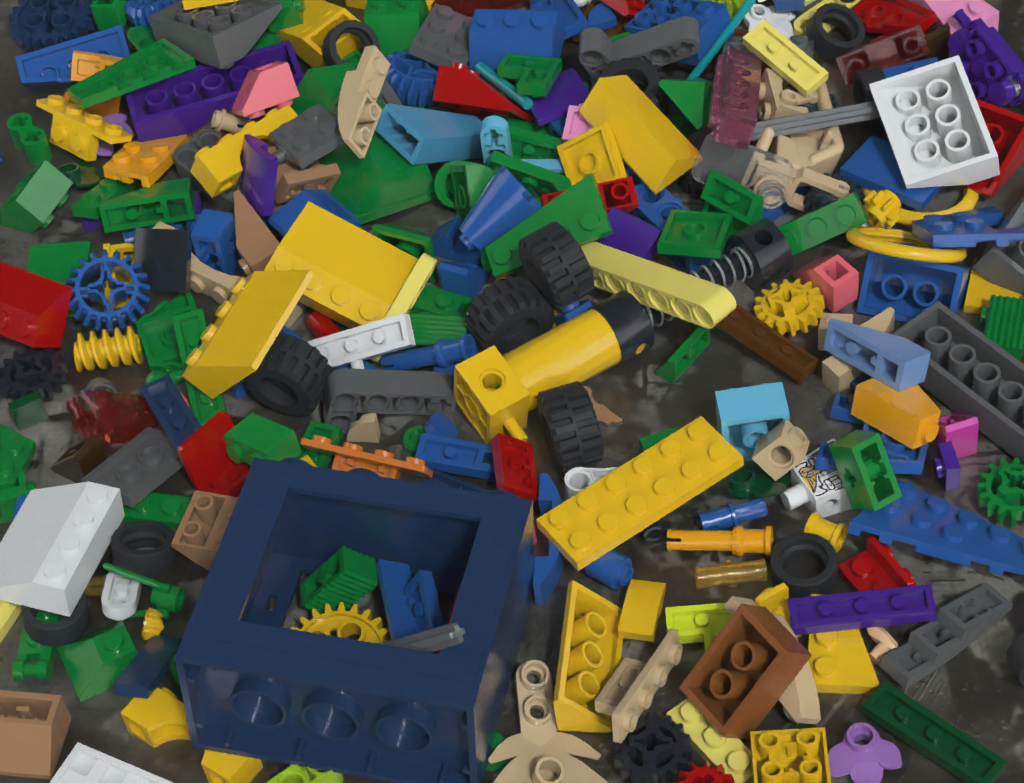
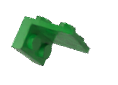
[493,113,562,159]

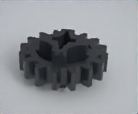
[0,346,69,401]
[611,712,693,783]

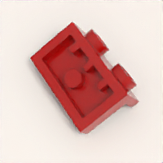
[491,433,539,504]
[838,536,916,592]

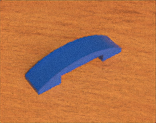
[533,473,566,605]

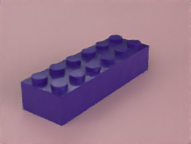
[125,40,303,142]

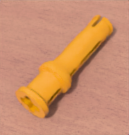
[667,525,774,557]

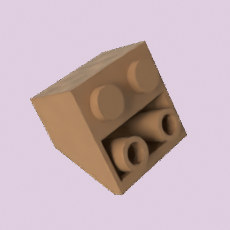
[171,490,239,571]
[0,690,72,780]

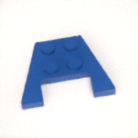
[912,206,1024,247]
[814,392,929,475]

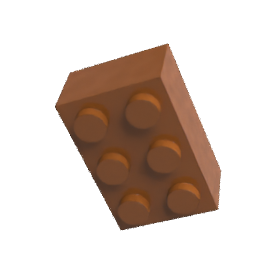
[679,603,812,739]

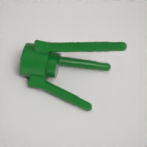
[103,563,186,619]

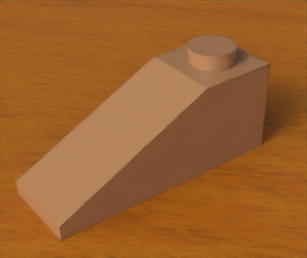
[233,189,280,277]

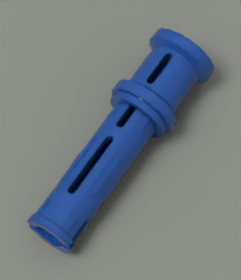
[381,334,477,370]

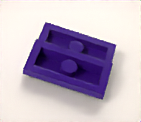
[526,68,590,127]
[240,134,278,217]
[595,207,663,260]

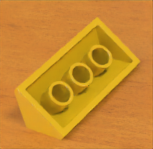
[579,75,703,195]
[553,580,623,733]

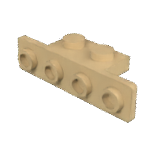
[595,629,683,744]

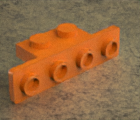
[300,435,433,479]

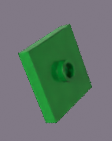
[657,209,733,259]

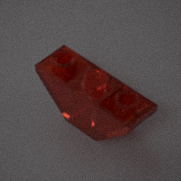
[835,25,930,86]
[79,389,160,444]

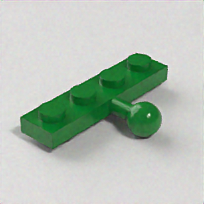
[145,308,227,426]

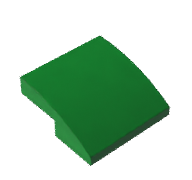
[700,169,763,237]

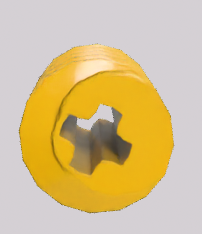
[74,325,143,372]

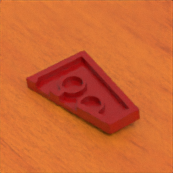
[837,0,937,37]

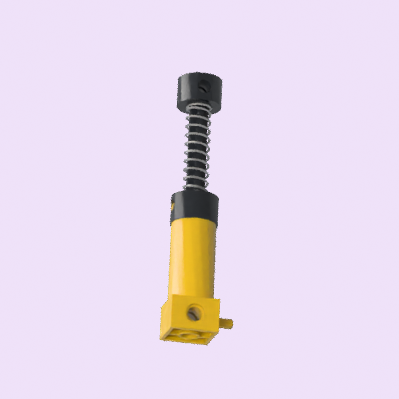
[453,218,793,445]

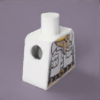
[780,438,853,518]

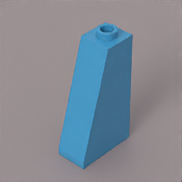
[375,103,483,165]

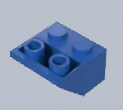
[268,189,362,238]

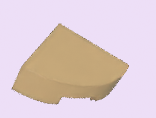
[347,413,381,443]

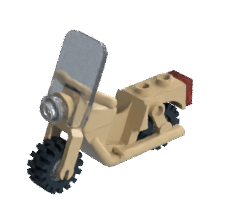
[691,62,866,213]

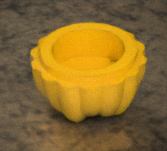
[141,607,164,641]

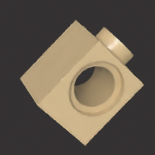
[752,419,810,481]

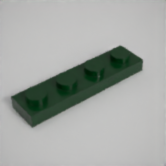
[862,681,1007,783]

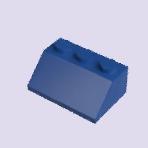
[469,9,566,77]
[856,251,970,323]

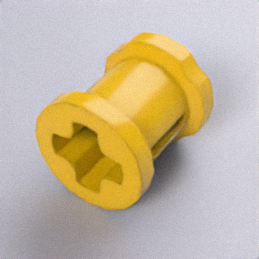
[804,512,848,553]

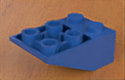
[624,0,735,66]

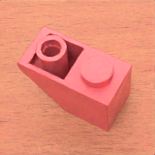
[793,254,859,313]

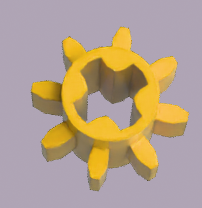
[863,190,902,228]

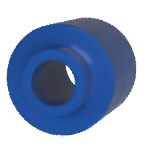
[584,549,634,590]

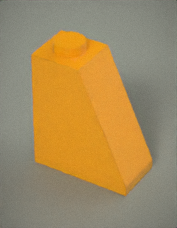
[850,378,941,450]

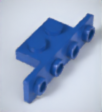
[376,559,445,640]

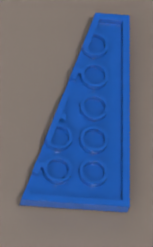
[847,480,1024,579]

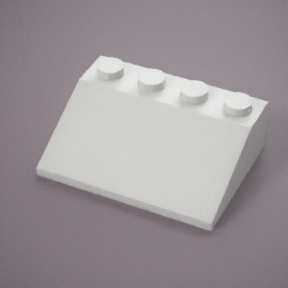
[869,55,1000,189]
[0,481,125,617]

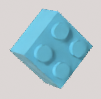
[715,382,790,462]

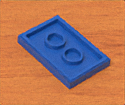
[839,135,944,211]

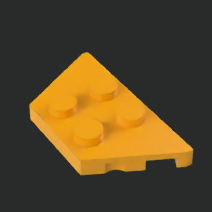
[103,134,190,188]

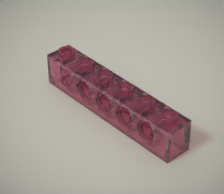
[707,46,762,151]

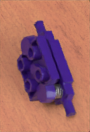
[948,9,1024,107]

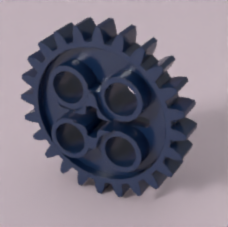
[8,0,95,51]

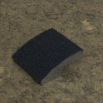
[134,228,192,293]

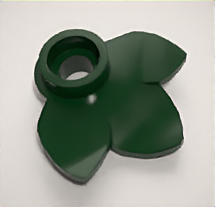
[57,160,105,188]
[727,462,791,499]

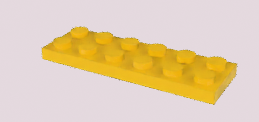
[536,416,744,571]

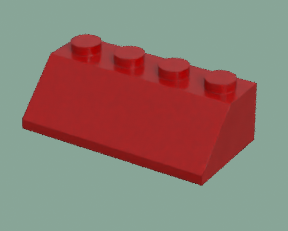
[0,261,73,348]

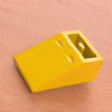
[267,0,364,68]
[750,727,831,783]

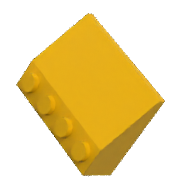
[264,201,419,329]
[182,270,315,399]

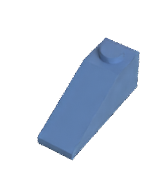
[823,318,931,392]

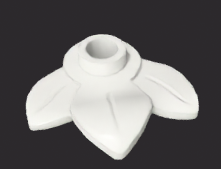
[743,4,796,40]

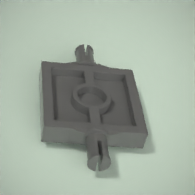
[269,103,345,169]

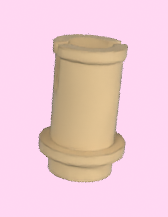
[211,109,250,134]

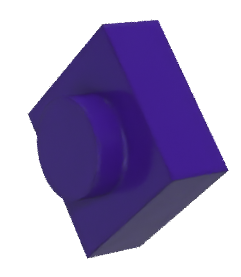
[932,441,961,491]

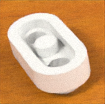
[101,571,142,621]

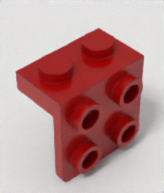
[177,411,251,497]

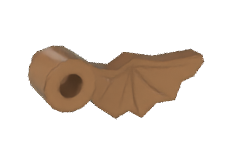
[584,386,623,427]

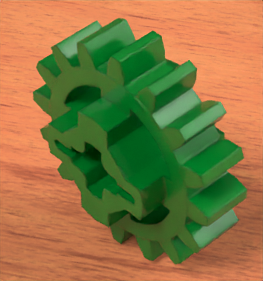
[976,457,1024,527]

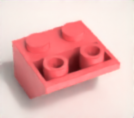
[231,61,300,119]

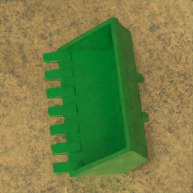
[290,63,438,225]

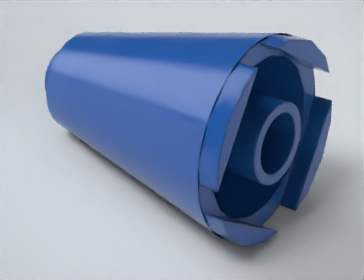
[459,165,542,251]

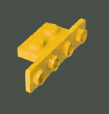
[36,95,133,162]

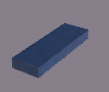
[139,374,201,454]
[114,636,182,699]

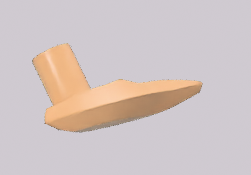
[866,626,899,665]

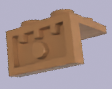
[268,146,341,204]

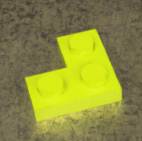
[665,602,731,652]

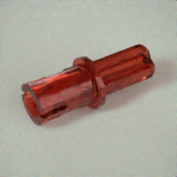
[66,396,103,444]

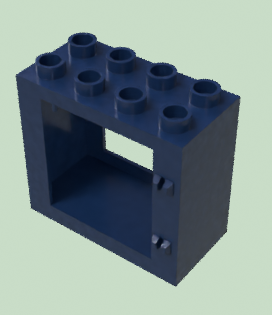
[175,458,534,783]

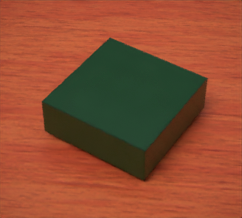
[8,391,49,431]

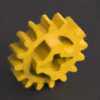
[754,278,825,337]

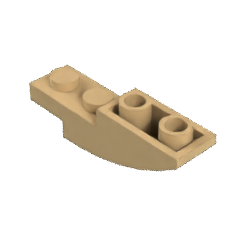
[338,45,391,159]
[724,596,821,724]

